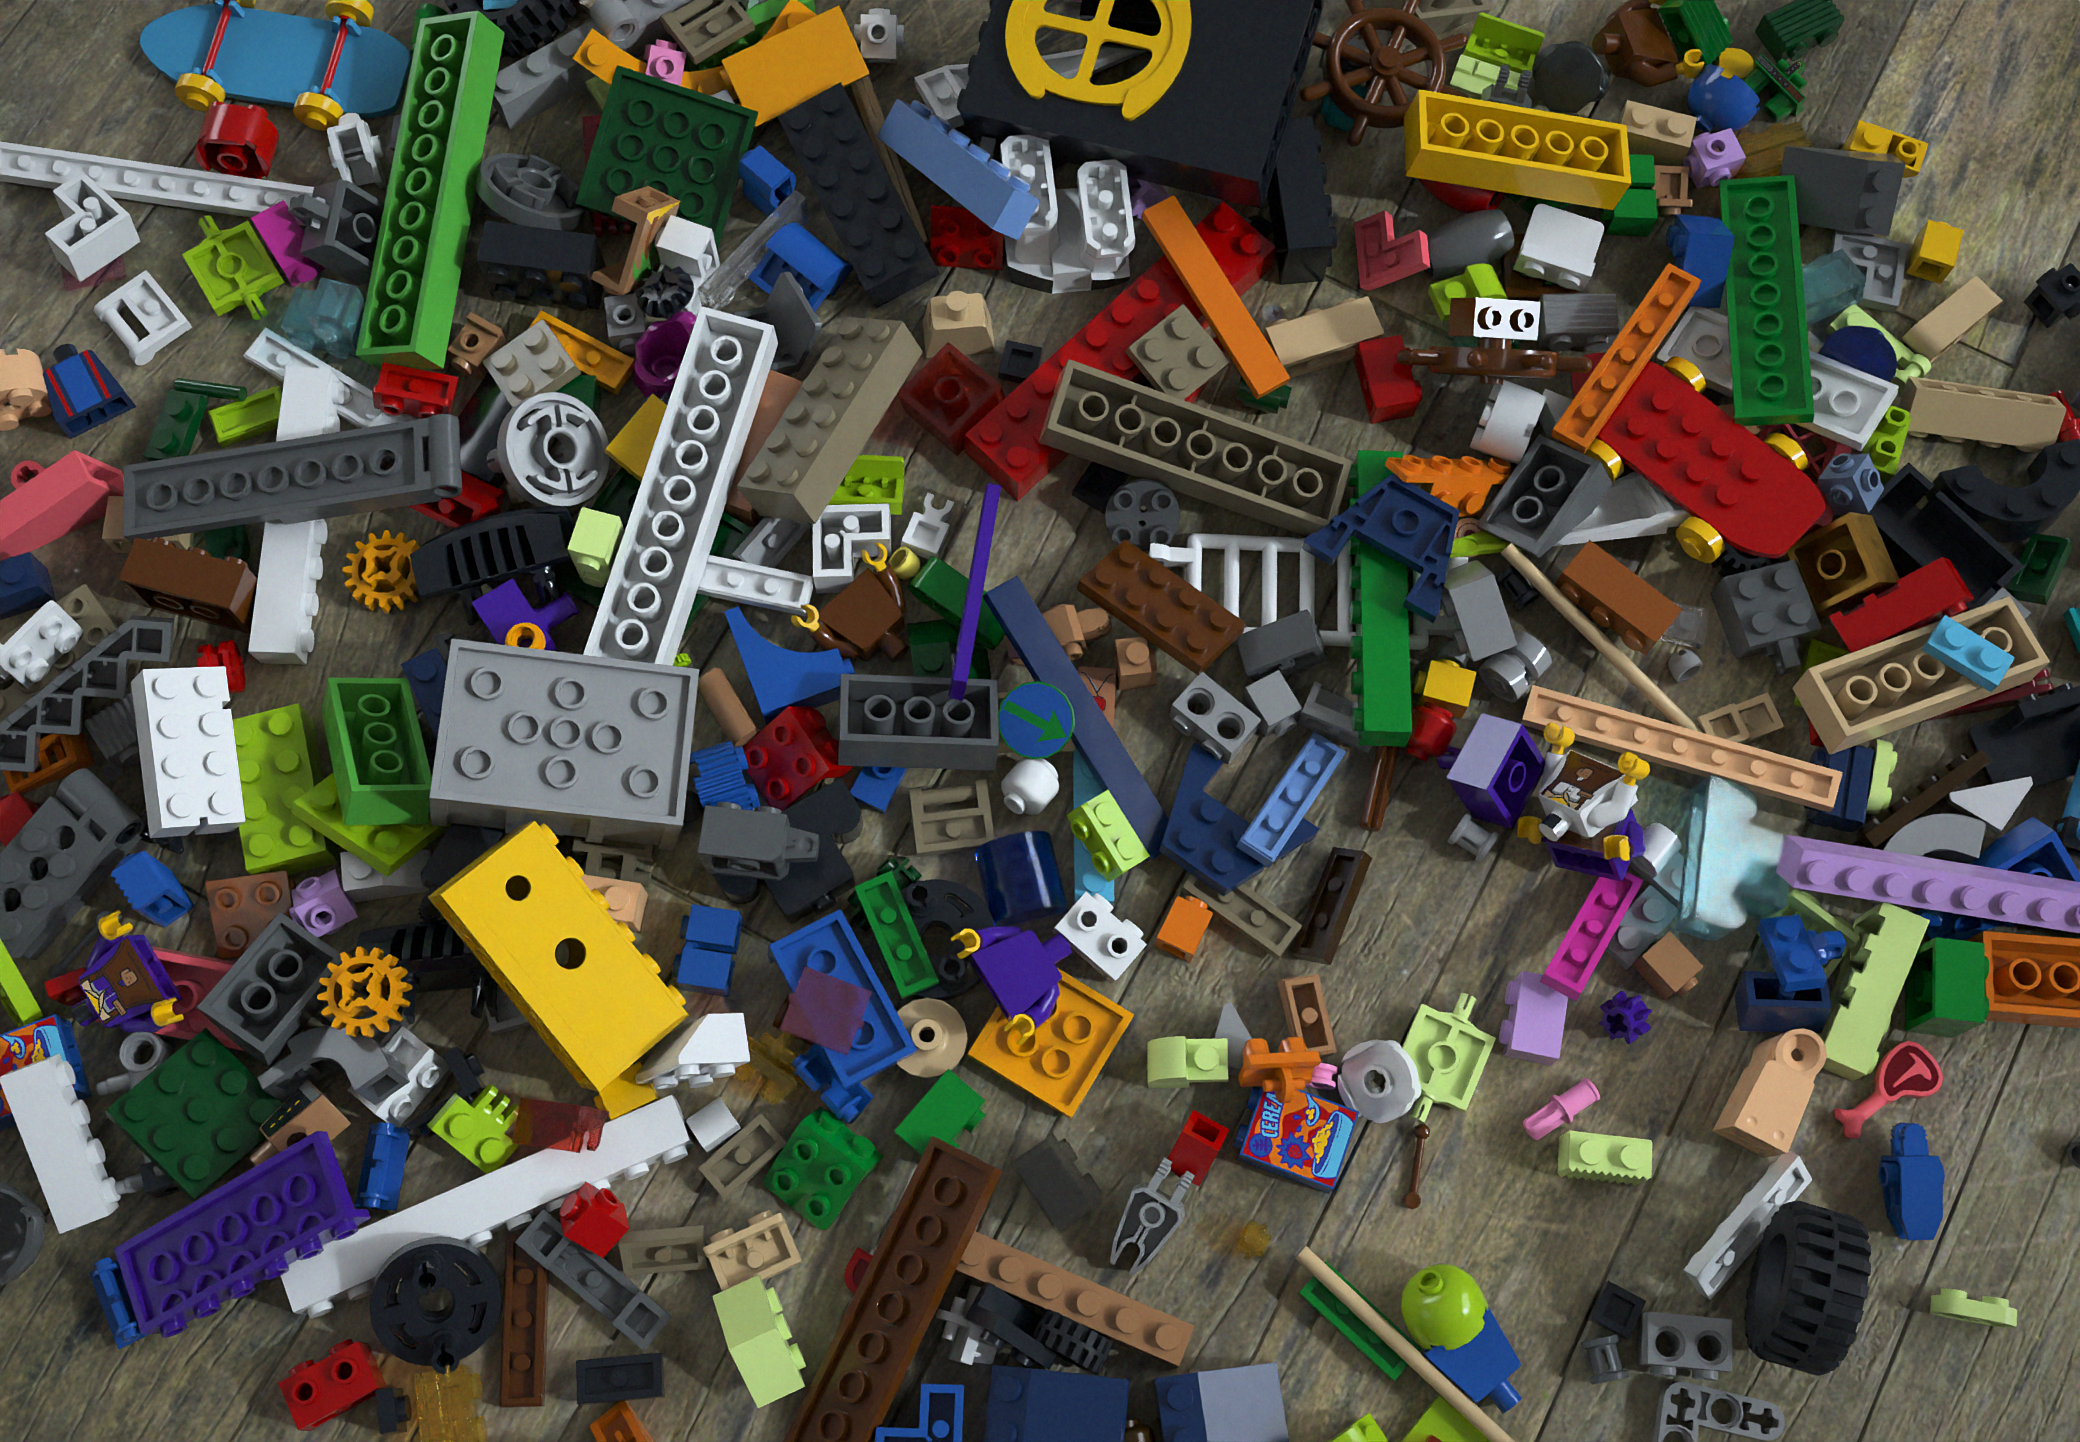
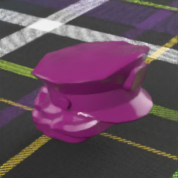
[634,311,697,403]

